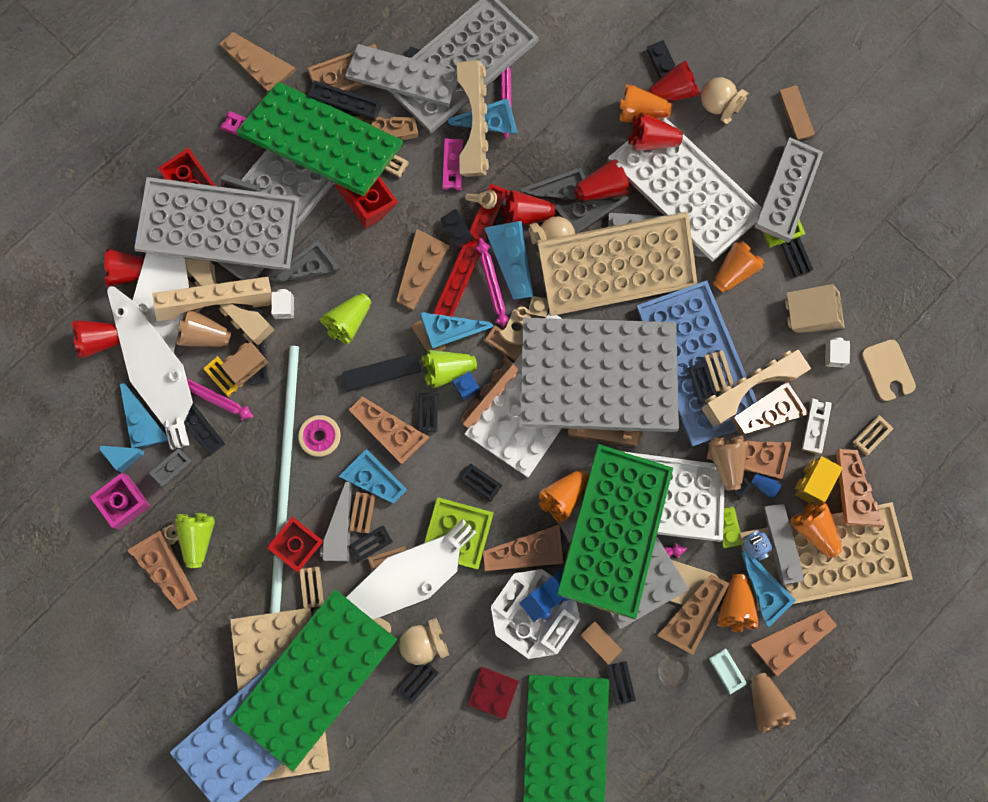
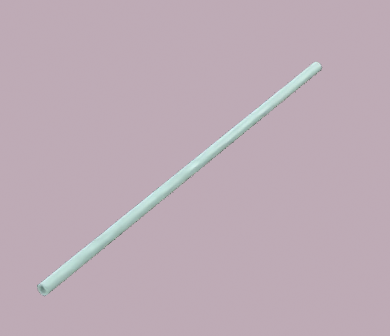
[270,346,299,614]

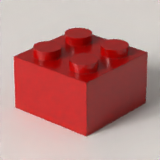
[266,516,323,573]

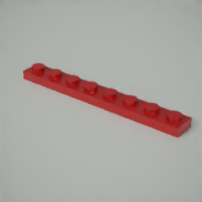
[433,184,507,317]

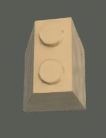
[785,284,845,333]

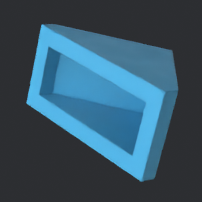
[100,446,144,473]

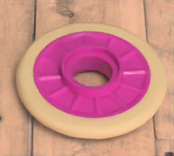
[298,415,341,457]

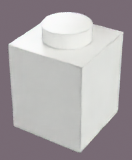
[272,289,294,319]
[825,338,850,368]

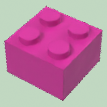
[90,473,151,530]

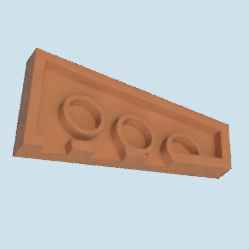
[460,356,518,428]
[349,396,430,465]
[705,440,791,480]
[836,449,885,528]
[483,524,563,571]
[127,531,197,610]
[749,610,837,676]

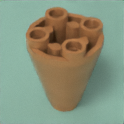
[175,310,231,347]
[708,435,748,490]
[751,673,797,734]

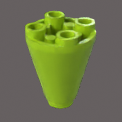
[319,293,372,345]
[422,350,477,388]
[174,513,215,568]

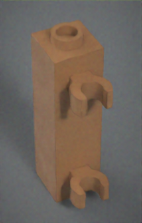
[567,429,642,448]

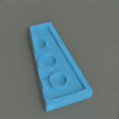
[485,221,533,300]

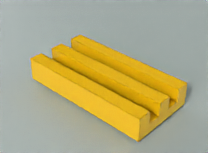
[203,356,243,397]

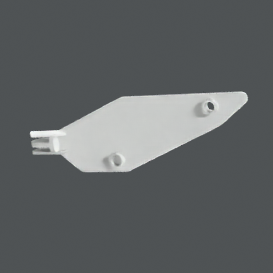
[133,253,189,353]
[107,287,193,450]
[346,519,477,619]

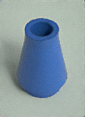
[751,474,782,499]

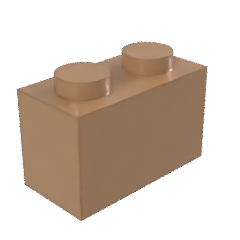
[221,342,269,387]

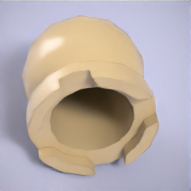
[701,77,749,124]
[528,216,575,259]
[399,618,449,665]

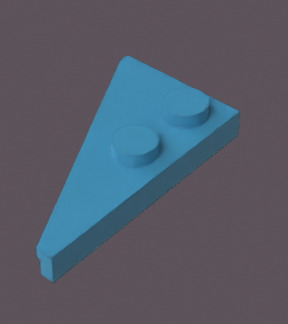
[448,99,518,135]
[419,312,493,348]
[120,383,168,449]
[741,550,796,627]

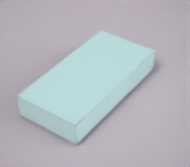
[708,649,747,694]

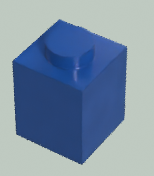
[453,371,480,402]

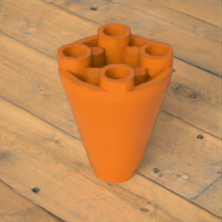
[620,84,672,123]
[713,242,765,293]
[539,470,589,524]
[790,502,842,558]
[717,574,758,632]

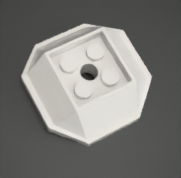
[491,569,580,659]

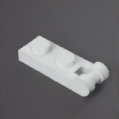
[801,398,831,455]

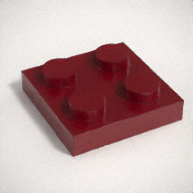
[468,667,519,719]

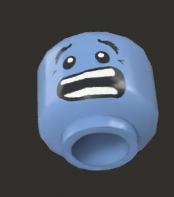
[742,530,772,561]

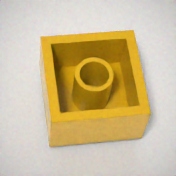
[795,456,843,505]

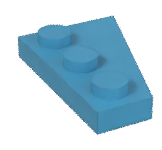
[339,449,407,504]

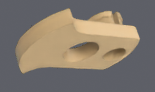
[499,307,531,345]

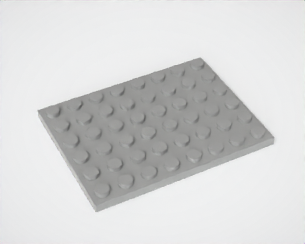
[520,318,679,432]

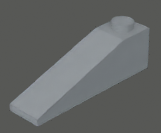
[320,482,352,562]
[764,504,804,585]

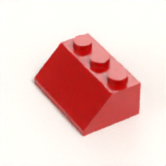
[158,148,215,186]
[335,176,398,229]

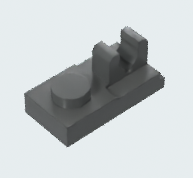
[221,174,260,192]
[149,448,192,488]

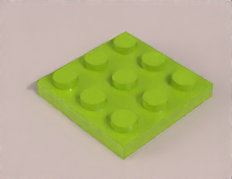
[424,497,494,570]

